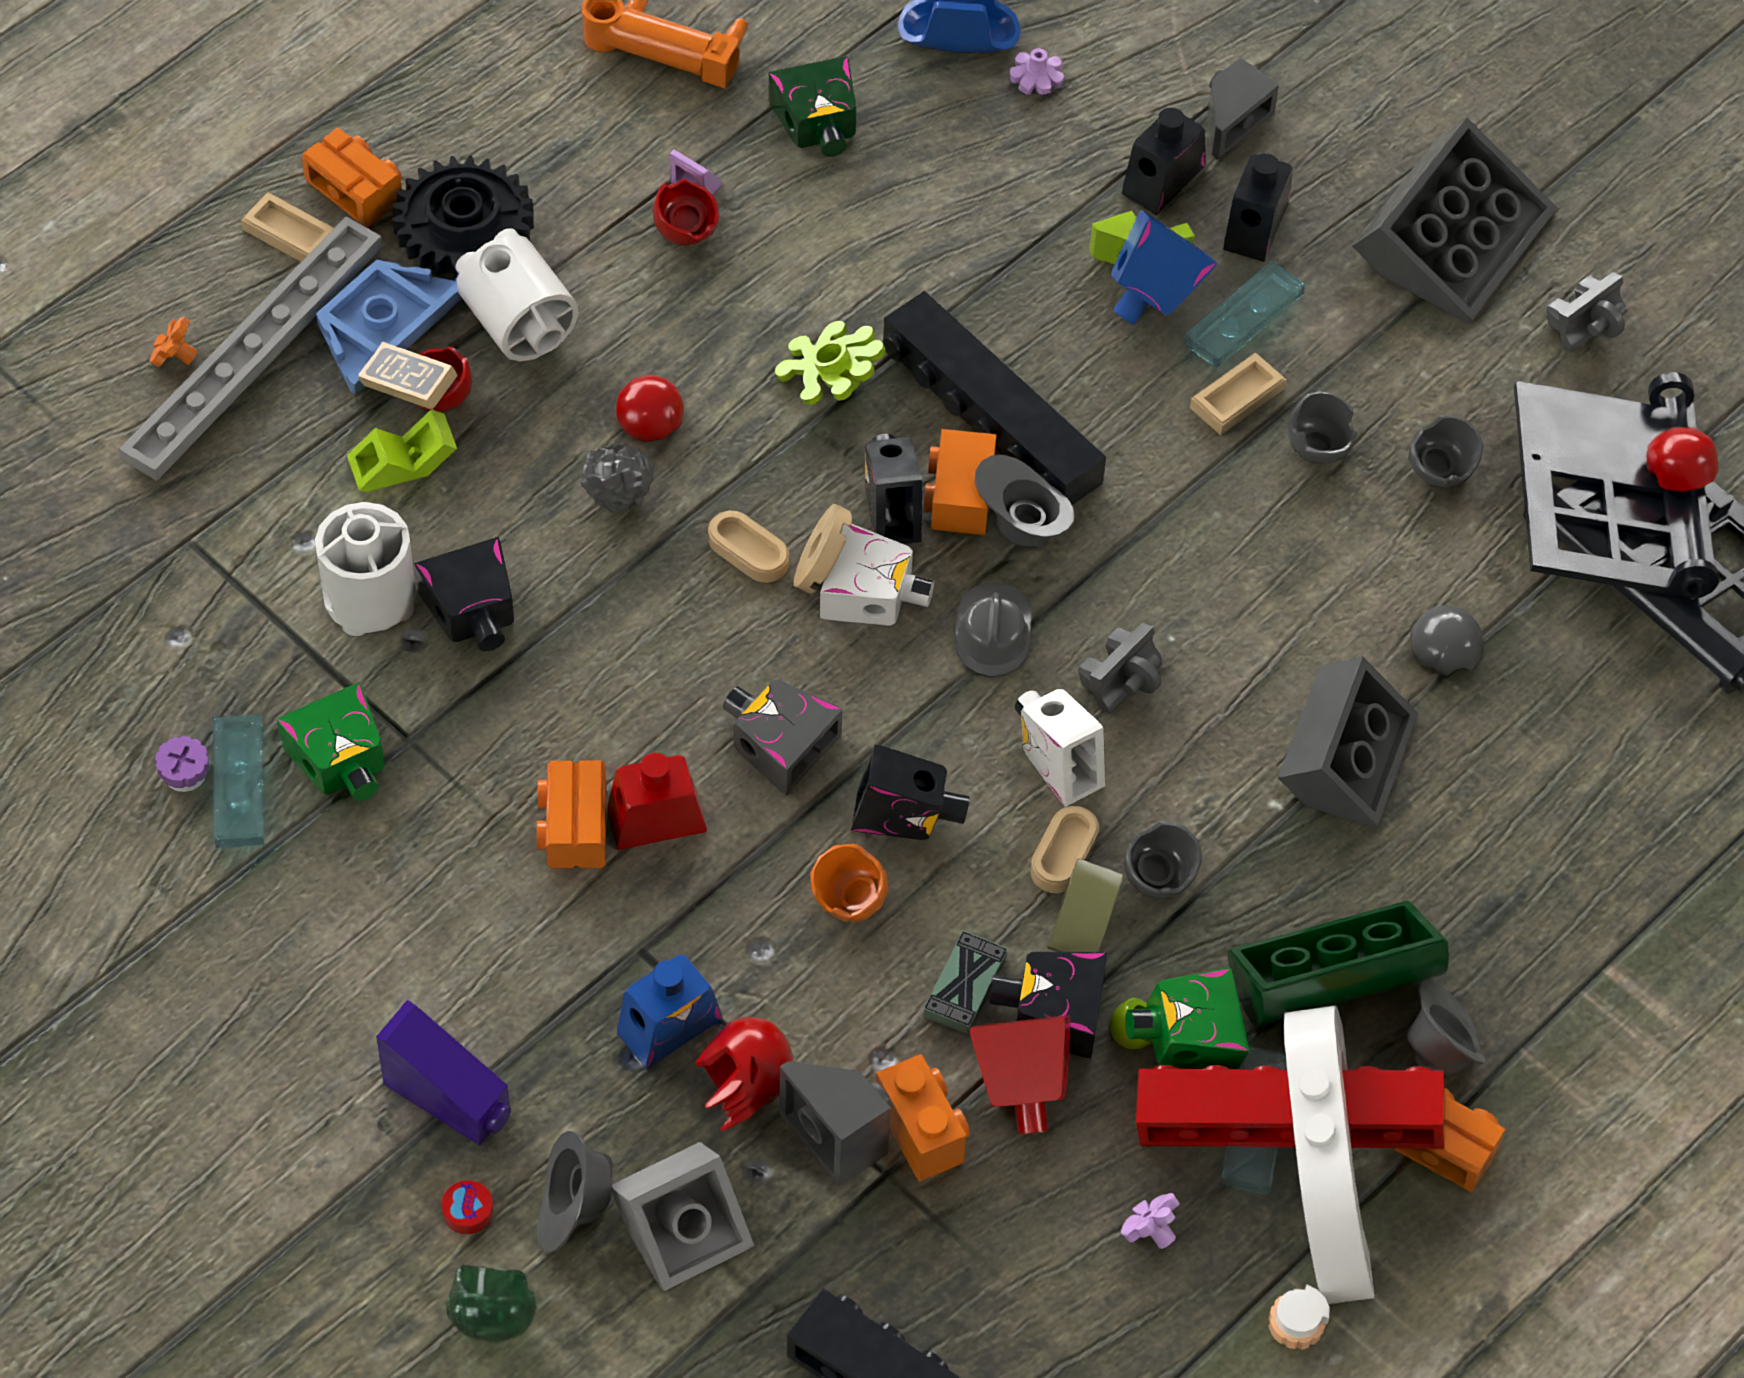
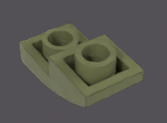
[1047,858,1123,952]

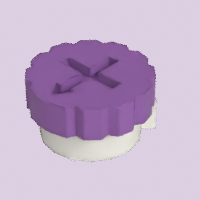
[155,736,211,792]

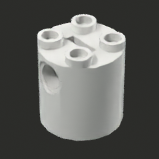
[455,228,579,362]
[315,502,416,636]

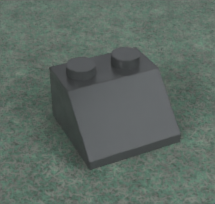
[779,1061,892,1187]

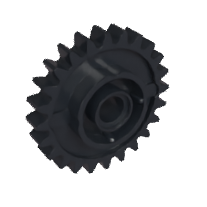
[392,156,534,278]

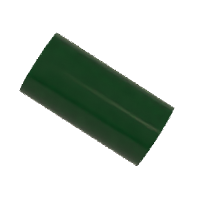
[1227,900,1449,1026]

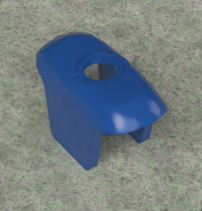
[898,0,1021,53]

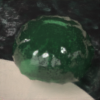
[446,1265,537,1343]

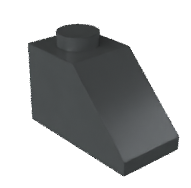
[1208,57,1279,159]

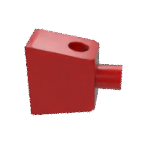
[607,753,707,850]
[969,1015,1071,1134]

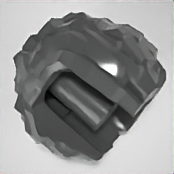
[580,443,655,513]

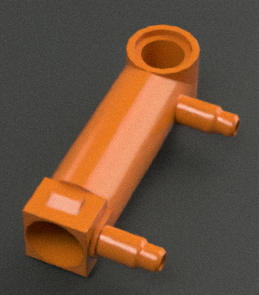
[582,0,748,89]

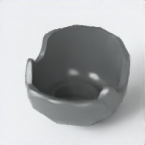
[1288,391,1357,465]
[1408,415,1484,488]
[1410,605,1484,676]
[1123,821,1203,899]

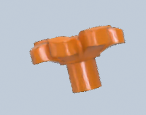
[150,317,198,367]

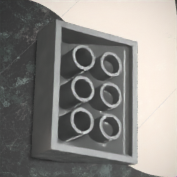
[1352,117,1558,323]

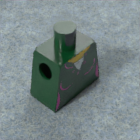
[768,56,856,157]

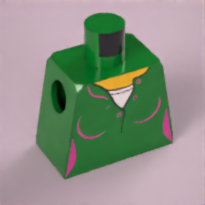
[277,682,385,801]
[1125,968,1249,1069]

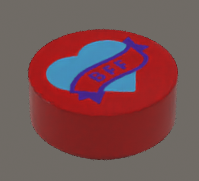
[441,1180,493,1234]

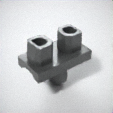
[1546,272,1627,352]
[1078,622,1162,713]

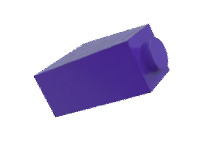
[376,1000,511,1145]

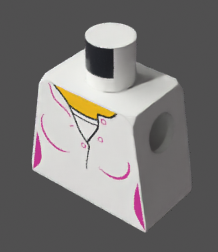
[820,524,934,626]
[1015,689,1105,807]

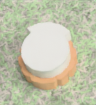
[1268,1284,1329,1350]

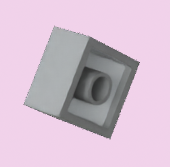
[611,1142,755,1291]

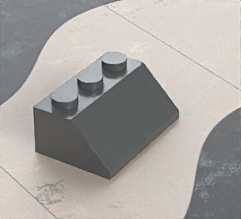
[1278,656,1419,827]

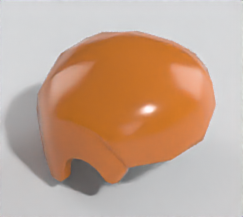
[810,843,889,923]

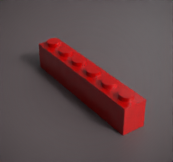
[1136,1065,1445,1149]

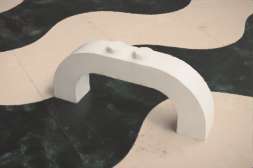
[1284,1006,1375,1304]

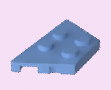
[316,260,463,395]

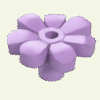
[1009,48,1064,95]
[1121,1193,1179,1249]

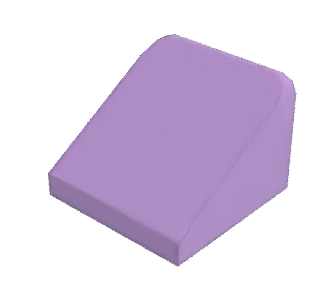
[670,150,722,194]

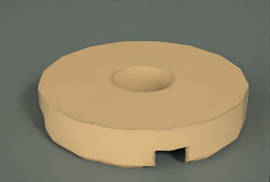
[794,504,852,594]

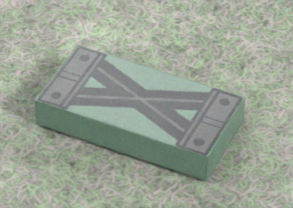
[923,931,1008,1035]

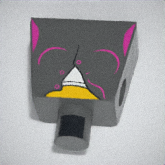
[723,680,843,795]

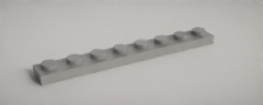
[119,216,382,481]

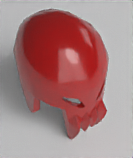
[695,1017,793,1131]

